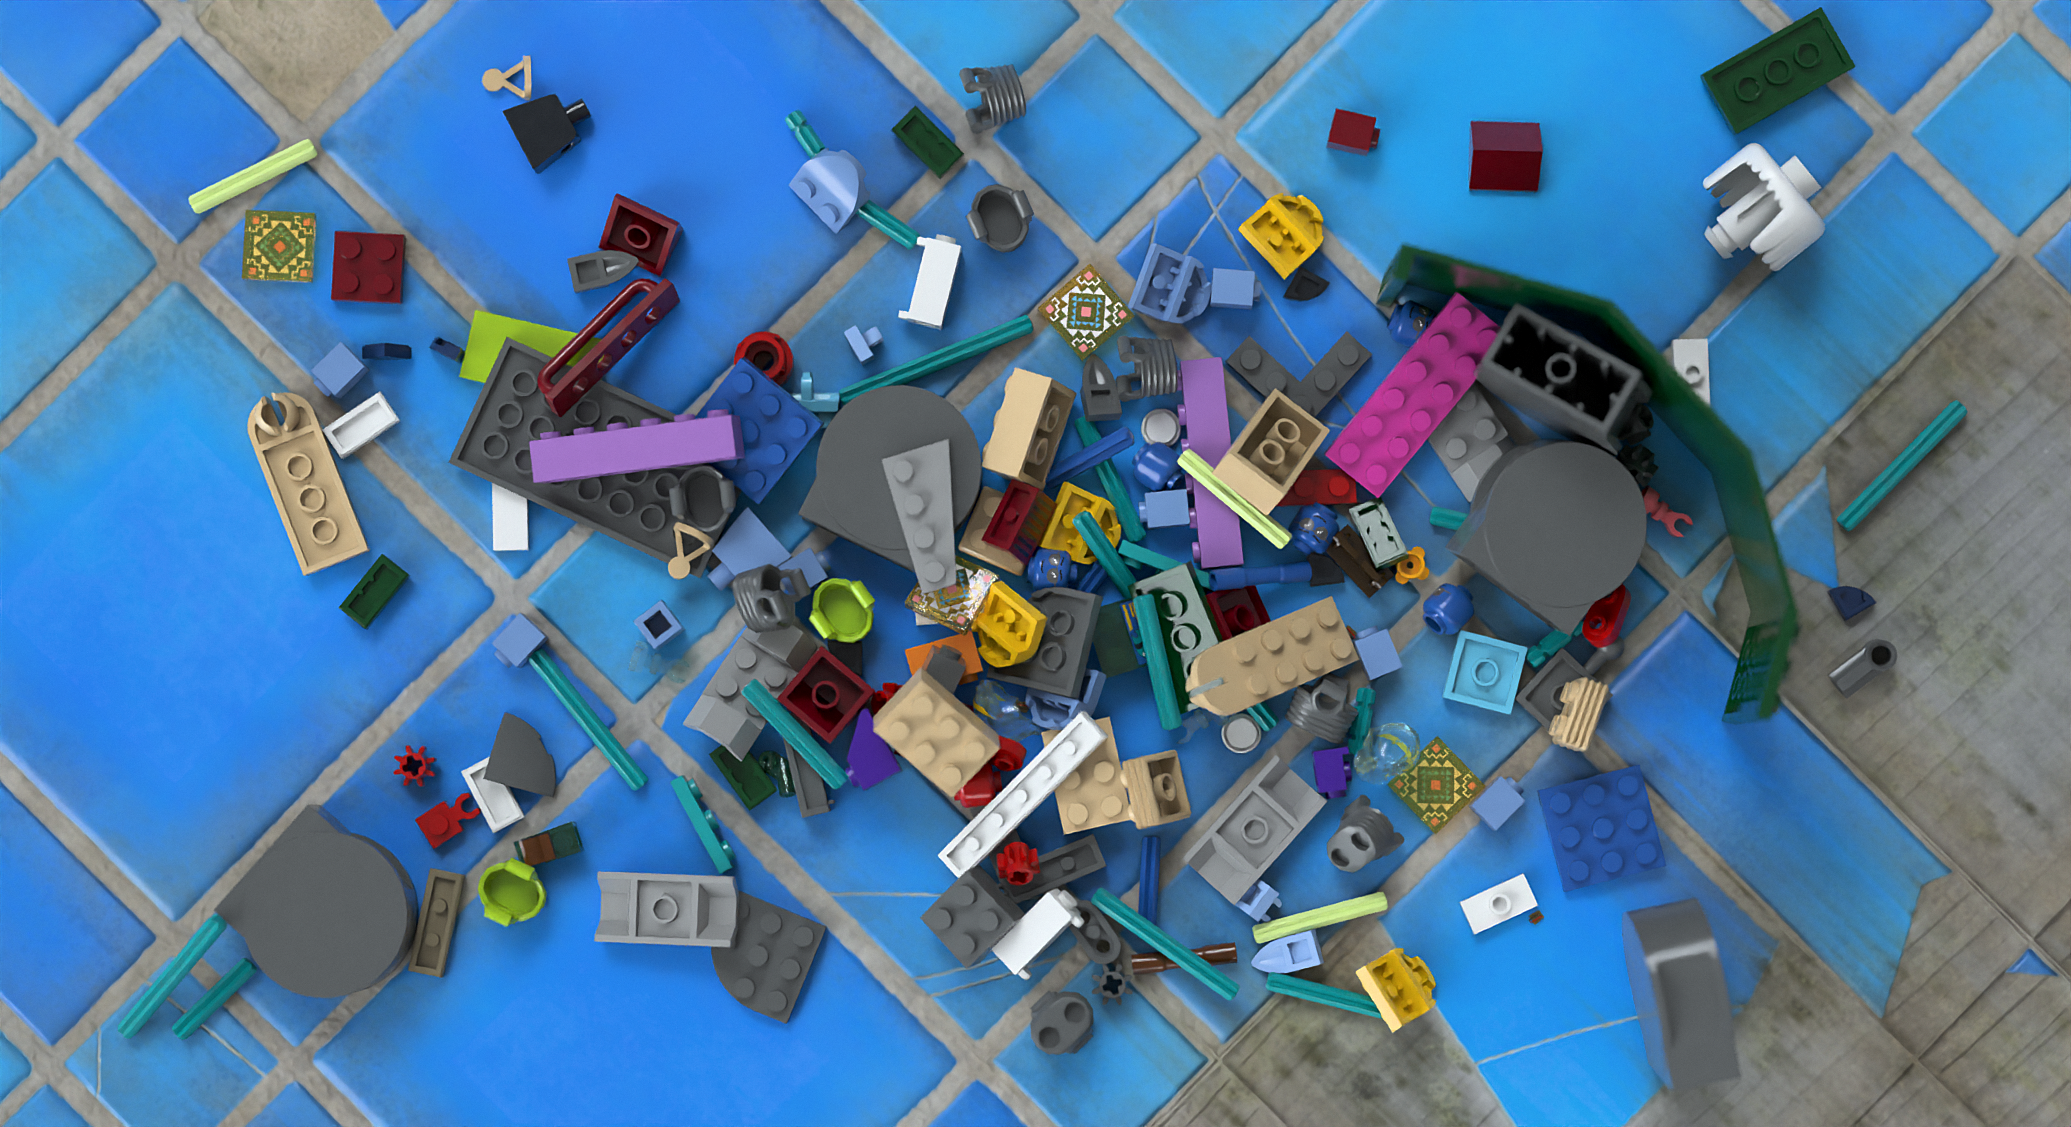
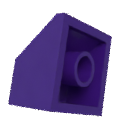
[845,708,903,791]

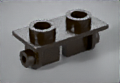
[1326,524,1394,598]

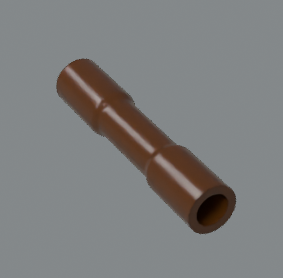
[1131,942,1237,975]

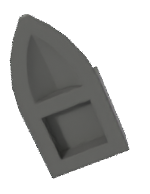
[567,250,639,294]
[1080,354,1122,422]

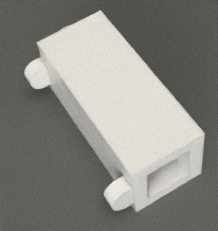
[898,234,962,330]
[991,888,1084,980]

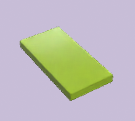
[459,310,604,383]

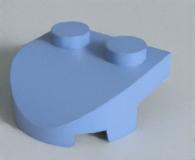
[789,148,870,234]
[1127,243,1211,323]
[1026,668,1107,730]

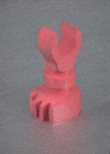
[1641,485,1693,537]

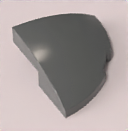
[483,712,556,798]

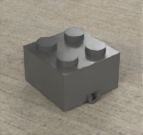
[920,865,1026,969]

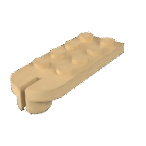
[247,392,370,576]
[1186,596,1359,716]

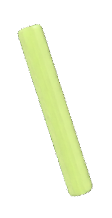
[188,139,317,214]
[1177,449,1292,549]
[1252,892,1388,944]

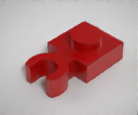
[415,793,482,849]

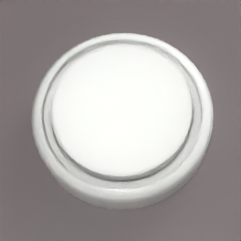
[1141,409,1181,447]
[1221,713,1261,753]

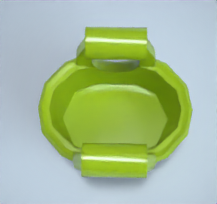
[809,578,876,643]
[478,857,547,927]

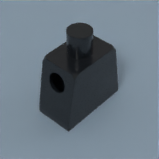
[502,94,592,174]

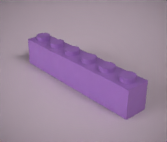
[1177,357,1244,570]
[529,409,745,484]

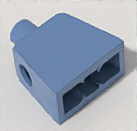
[707,507,793,591]

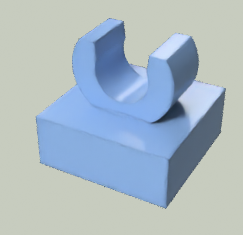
[844,325,884,365]
[1235,878,1282,922]

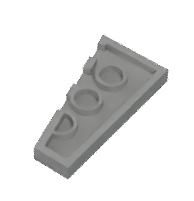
[882,439,957,595]

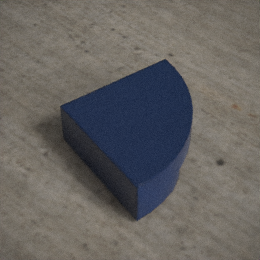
[429,337,465,364]
[362,343,412,360]
[1827,586,1876,621]

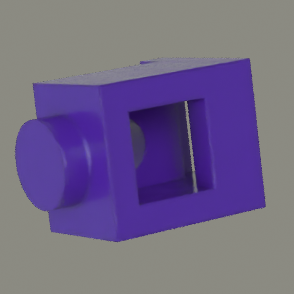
[1311,747,1352,799]

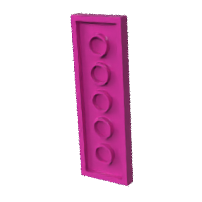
[1323,292,1501,498]

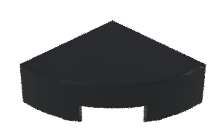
[1283,266,1330,302]
[1306,552,1345,587]
[827,640,863,676]

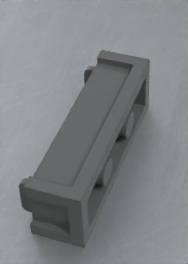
[783,713,836,818]

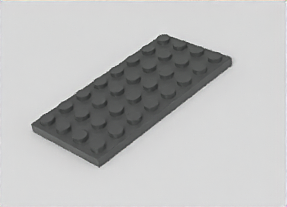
[448,337,742,579]

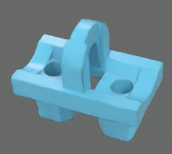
[789,372,840,428]

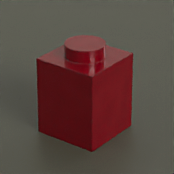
[1326,108,1380,156]

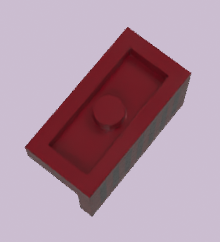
[981,479,1058,566]

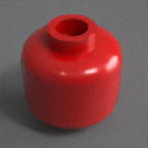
[954,761,1002,808]

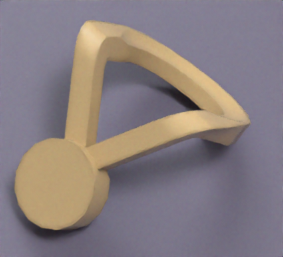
[482,55,531,101]
[668,522,714,580]

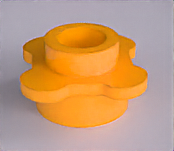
[1395,546,1429,584]

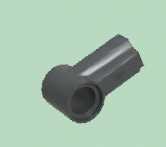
[1828,639,1897,699]

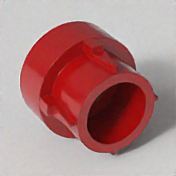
[734,331,794,387]

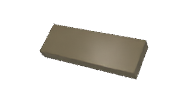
[408,868,466,978]

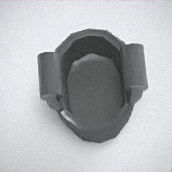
[959,64,1027,134]
[965,184,1034,253]
[1116,336,1178,402]
[669,465,737,533]
[733,564,811,633]
[1284,673,1359,744]
[1327,795,1404,873]
[1030,990,1094,1055]

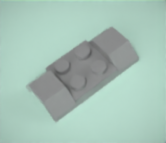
[1427,383,1515,502]
[683,625,817,761]
[1182,755,1328,905]
[595,871,739,947]

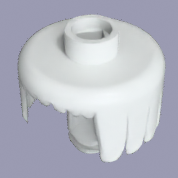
[1703,143,1825,271]

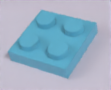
[1442,630,1528,715]

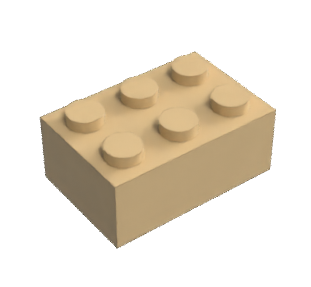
[981,367,1076,491]
[1211,388,1330,516]
[873,668,1000,798]
[1041,717,1131,835]

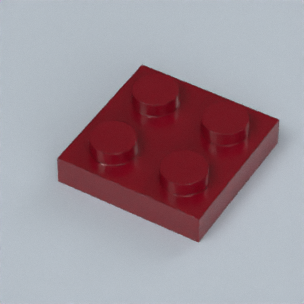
[331,231,406,305]

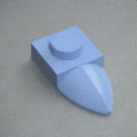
[1251,929,1324,973]

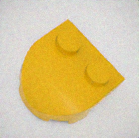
[1237,193,1324,280]
[1037,482,1121,564]
[971,581,1047,668]
[1356,948,1436,1032]

